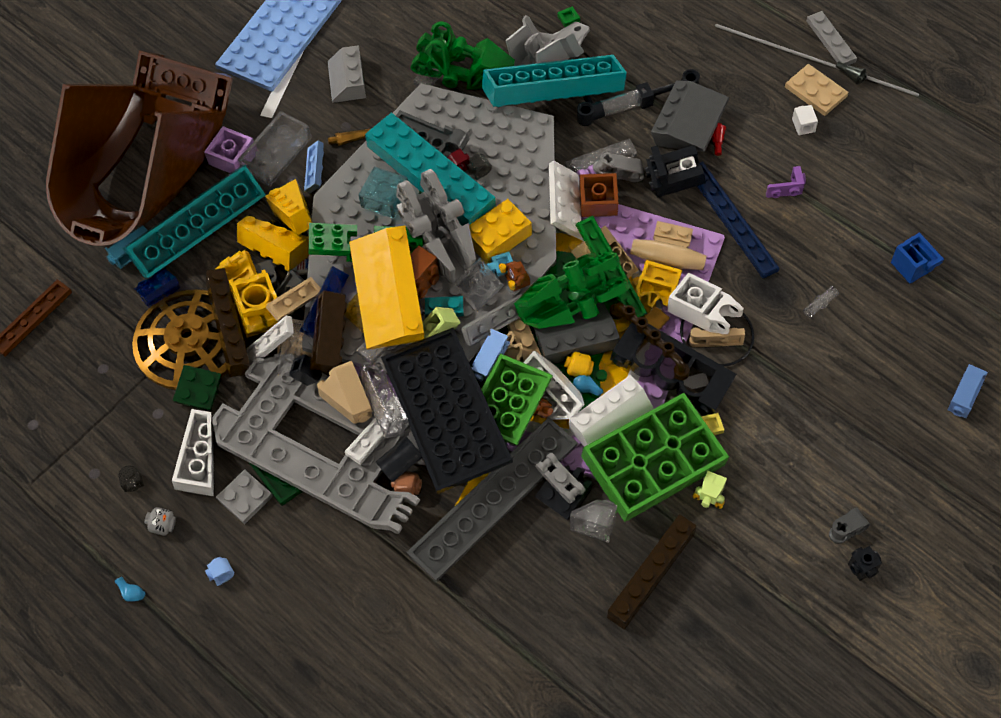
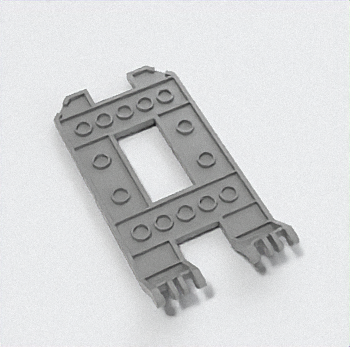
[212,353,425,534]

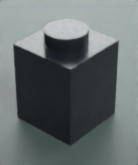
[289,354,322,386]

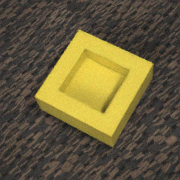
[701,413,724,435]

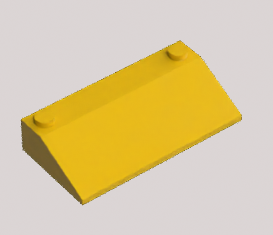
[349,225,424,350]

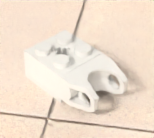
[668,273,744,334]

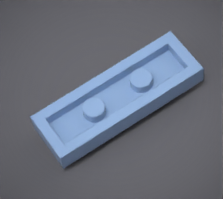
[304,140,324,194]

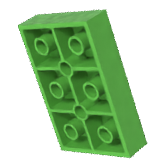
[581,393,729,522]

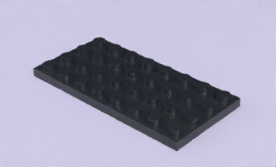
[381,328,513,494]

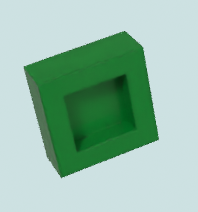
[557,6,580,27]

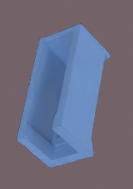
[948,364,988,418]

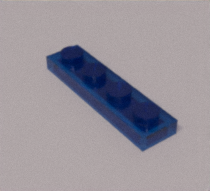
[300,266,349,338]

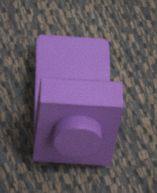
[766,166,806,198]

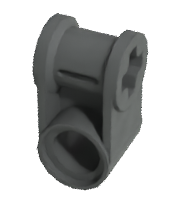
[254,259,280,293]
[829,508,870,544]

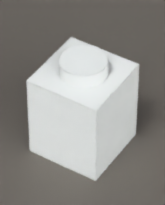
[792,105,818,135]

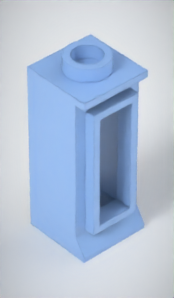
[471,329,510,382]

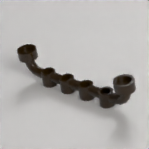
[609,302,690,380]

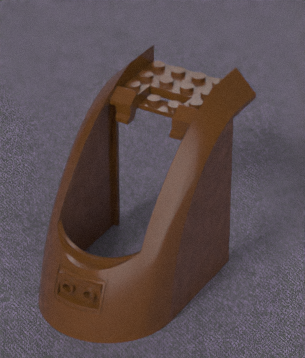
[46,50,233,246]

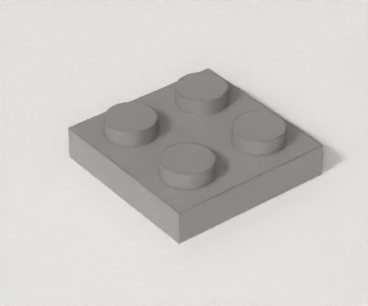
[216,470,273,525]

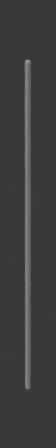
[715,24,919,97]

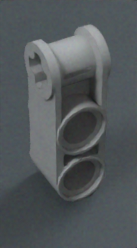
[593,152,644,182]

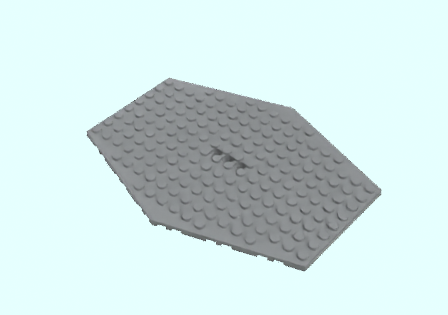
[302,83,556,375]

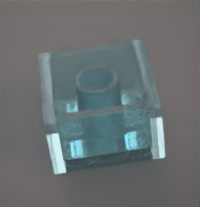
[358,166,408,218]

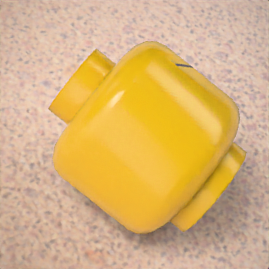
[564,351,594,377]

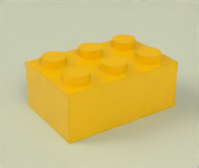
[469,199,532,264]

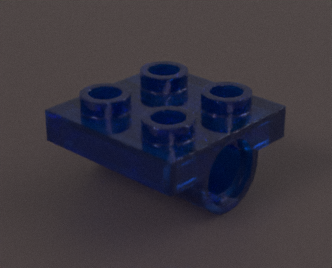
[134,269,180,308]

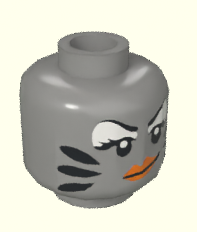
[144,507,176,536]

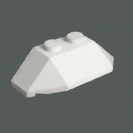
[523,351,585,420]

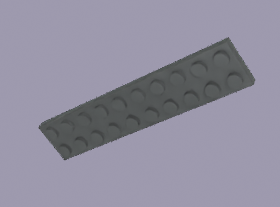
[406,417,578,582]

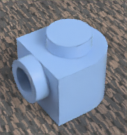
[205,557,234,586]

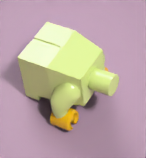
[693,471,727,509]

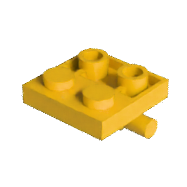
[215,250,257,286]

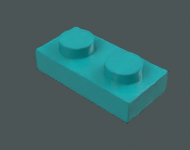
[425,296,464,318]

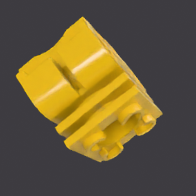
[229,270,278,338]

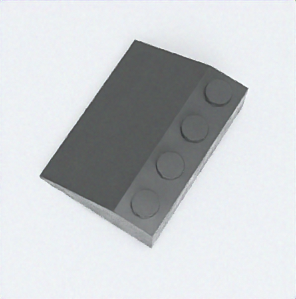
[651,80,729,152]
[533,302,620,364]

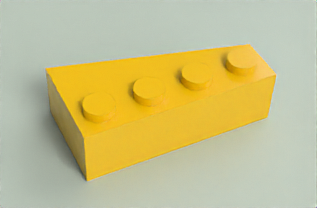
[265,179,313,235]
[237,216,309,272]

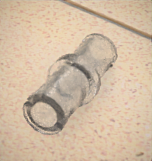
[803,286,839,318]

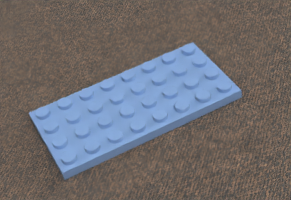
[215,0,342,92]

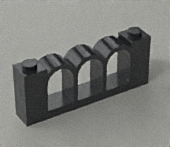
[610,322,737,416]

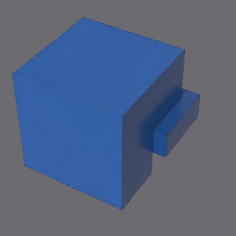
[891,232,944,284]

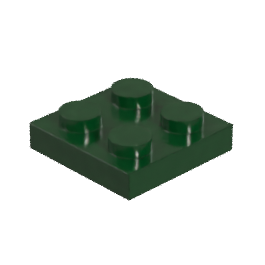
[173,365,222,411]

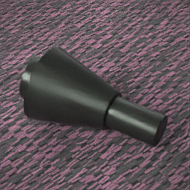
[836,61,867,85]

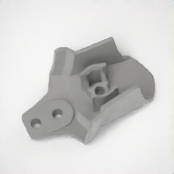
[506,15,590,66]

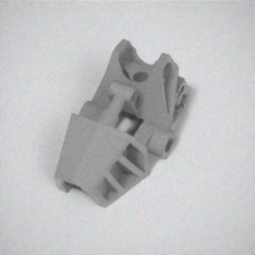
[396,169,476,284]

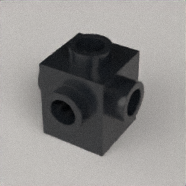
[848,546,882,581]

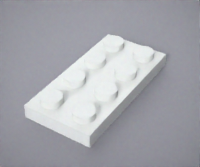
[549,161,581,238]

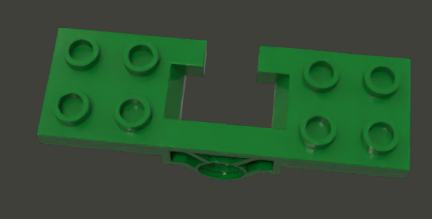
[308,223,423,262]

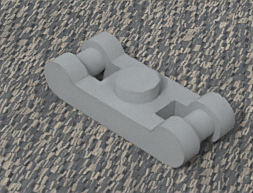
[535,453,586,504]

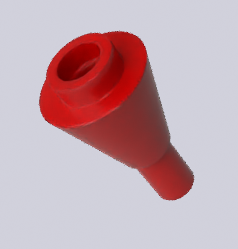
[711,123,726,156]

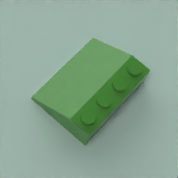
[481,353,553,446]

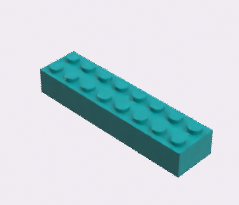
[482,55,627,107]
[365,112,496,226]
[123,165,266,278]

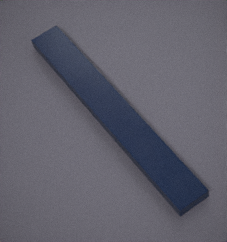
[689,161,779,279]

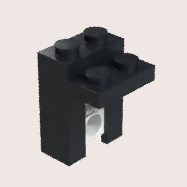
[644,145,706,198]

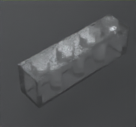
[359,362,408,439]

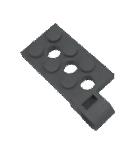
[396,110,470,154]

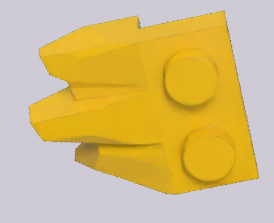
[636,260,682,309]

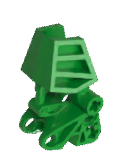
[410,21,515,90]
[514,252,630,329]

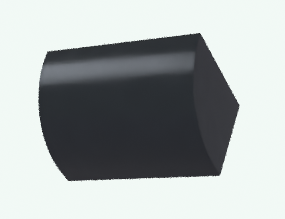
[376,436,422,482]

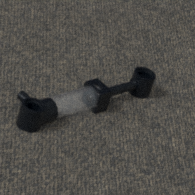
[577,69,700,126]

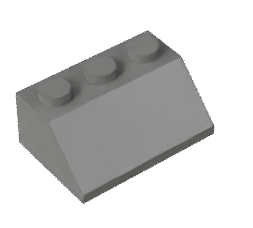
[328,45,366,103]

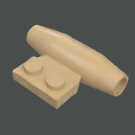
[630,221,707,270]

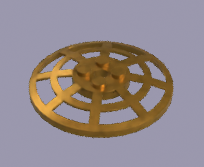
[132,290,245,390]

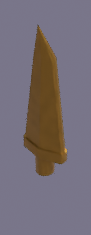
[328,129,370,146]

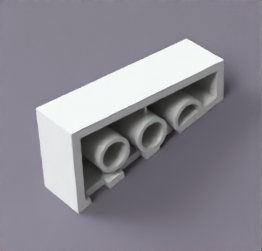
[172,409,214,496]

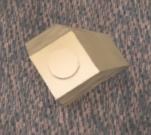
[317,361,373,424]

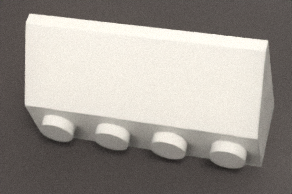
[569,375,654,447]

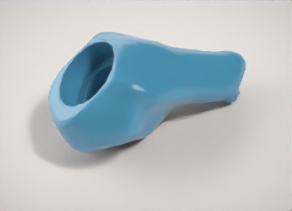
[573,375,603,396]
[115,577,145,601]

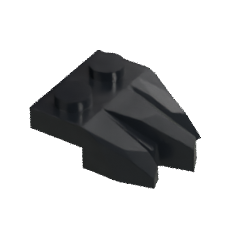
[535,465,593,520]

